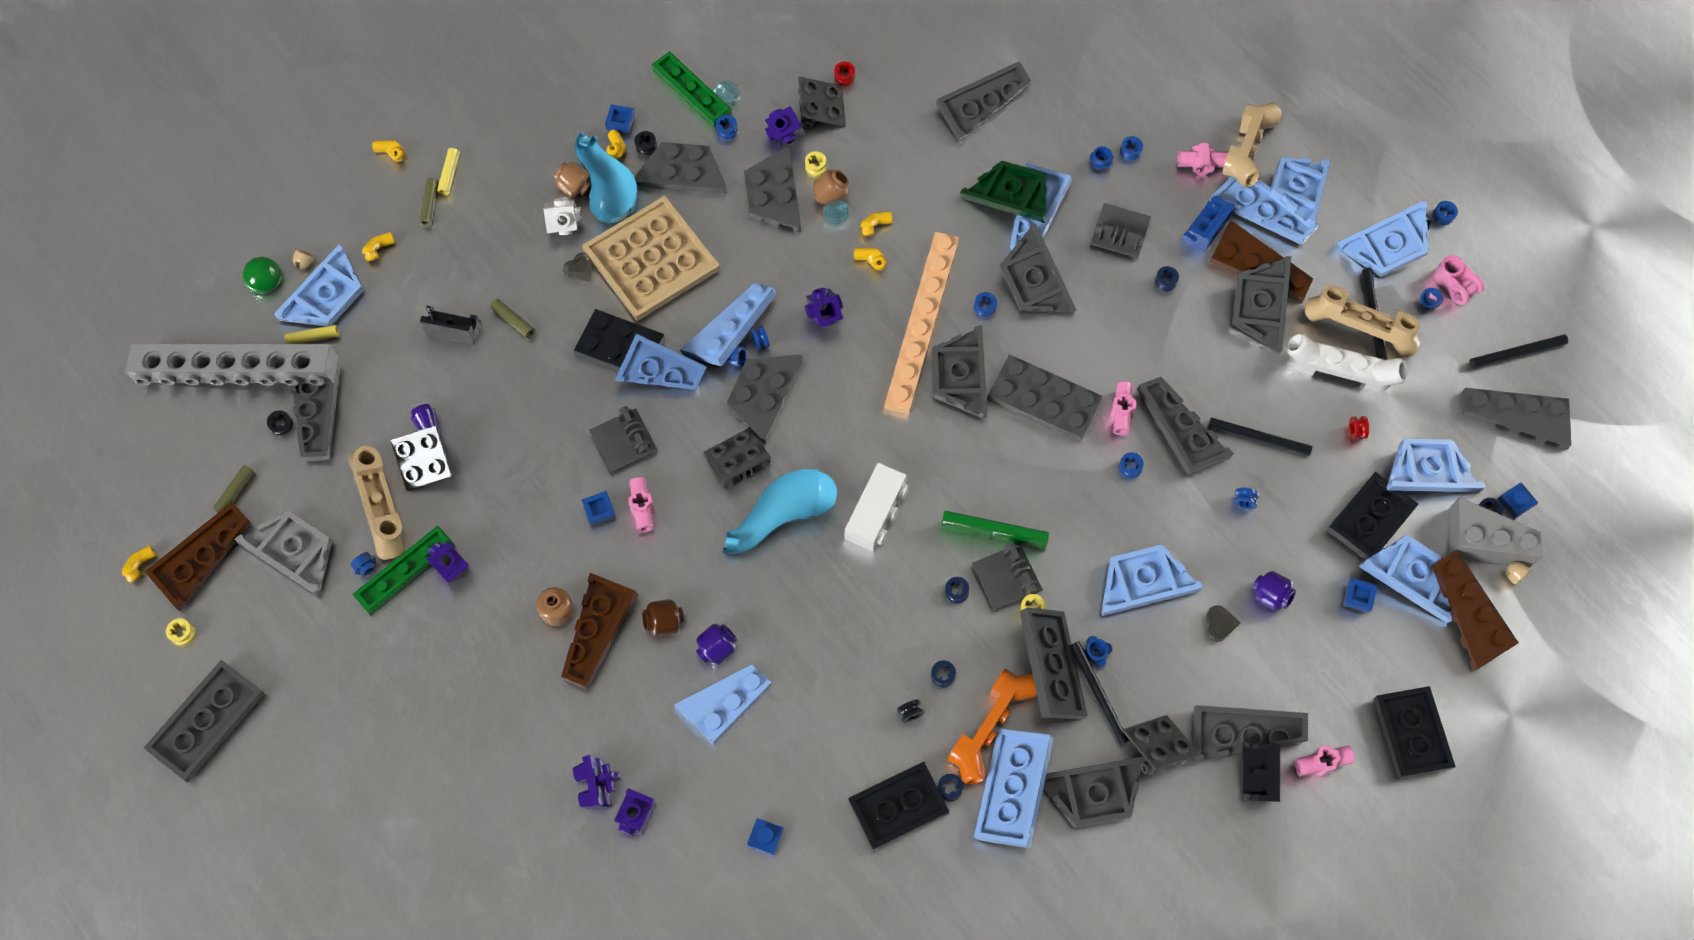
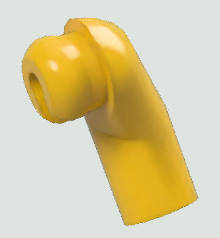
[606,130,626,159]
[372,140,405,162]
[860,211,892,236]
[362,232,395,261]
[854,248,887,270]
[121,545,157,582]

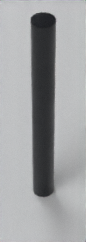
[1362,268,1387,360]
[1469,334,1568,368]
[1208,417,1313,456]
[1070,641,1130,746]

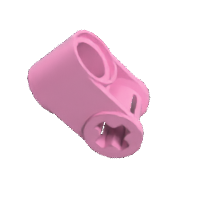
[1433,255,1484,305]

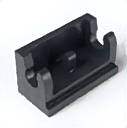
[420,305,482,344]
[1242,742,1280,802]

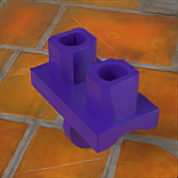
[573,755,621,809]

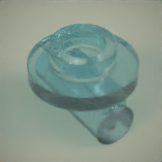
[713,79,740,106]
[823,200,848,224]

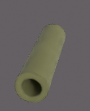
[419,178,439,226]
[490,299,535,338]
[212,465,255,513]

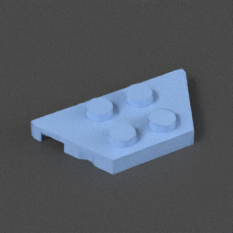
[1269,157,1330,228]
[1336,200,1428,277]
[274,244,364,327]
[1387,438,1485,492]
[1359,535,1452,623]
[1101,544,1203,616]

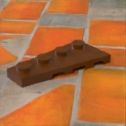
[1210,220,1314,303]
[144,502,251,611]
[1431,550,1519,671]
[561,573,638,690]

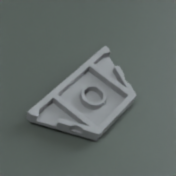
[235,510,332,596]

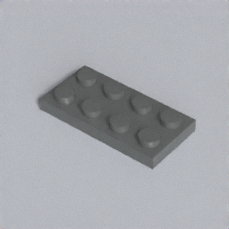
[987,354,1102,442]
[1019,607,1088,719]
[144,660,265,782]

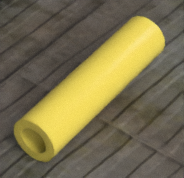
[437,148,460,196]
[284,325,339,344]

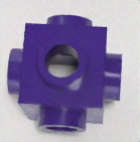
[765,106,805,146]
[805,288,843,327]

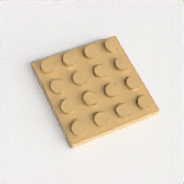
[582,196,720,322]

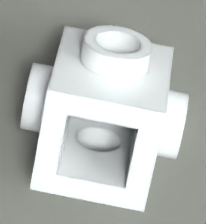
[543,198,582,235]

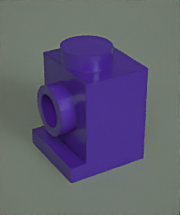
[426,541,469,583]
[614,788,657,837]

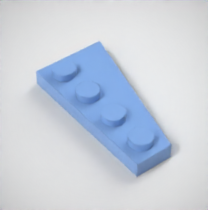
[1010,163,1072,251]
[1210,177,1319,245]
[680,283,777,366]

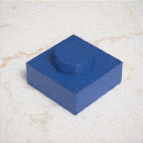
[605,104,635,133]
[1498,482,1538,520]
[582,491,616,526]
[1343,578,1378,613]
[747,818,784,856]

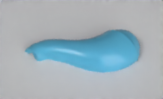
[574,132,638,224]
[723,469,837,554]

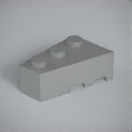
[1449,497,1542,568]

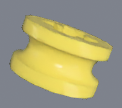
[805,151,827,176]
[1020,594,1046,610]
[166,618,195,646]

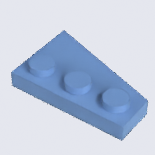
[615,333,707,390]

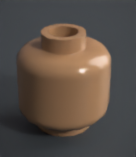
[554,161,592,198]
[813,169,849,206]
[536,587,574,627]

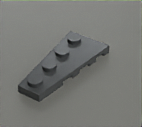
[936,61,1031,142]
[290,363,340,461]
[1137,377,1234,475]
[1462,388,1571,450]
[1193,705,1308,762]

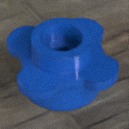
[1084,636,1112,668]

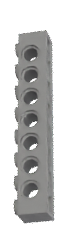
[125,344,339,386]

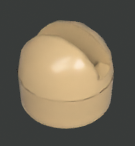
[292,249,315,270]
[1506,561,1531,585]

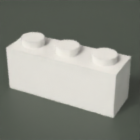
[844,463,909,551]

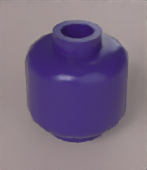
[1253,571,1296,611]
[696,624,737,664]

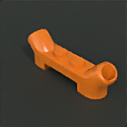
[947,669,1037,785]

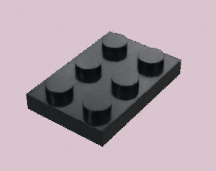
[574,309,665,371]
[1327,472,1419,560]
[1373,686,1456,779]
[848,762,950,851]

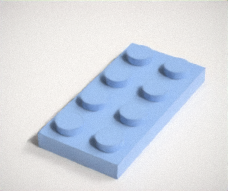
[974,728,1054,849]

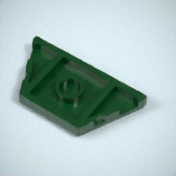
[960,161,1047,223]

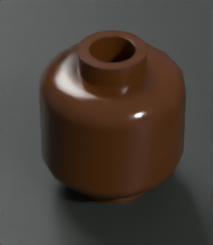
[642,599,684,637]

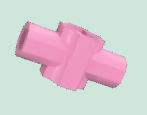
[1177,143,1228,175]
[1110,382,1136,436]
[628,477,655,533]
[1294,745,1355,777]

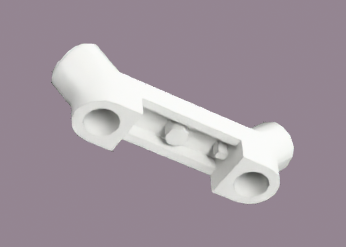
[1287,333,1408,392]

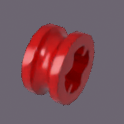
[834,61,855,86]
[1349,416,1369,440]

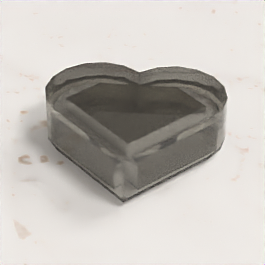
[563,252,594,282]
[1206,605,1241,642]

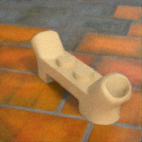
[1222,103,1282,187]
[1305,285,1420,357]
[348,446,404,560]

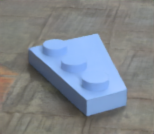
[674,664,772,744]

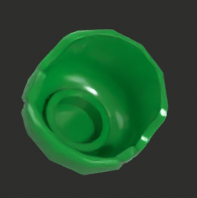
[242,256,283,295]

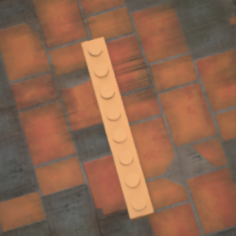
[884,232,959,415]

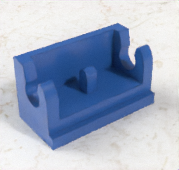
[1182,196,1235,252]

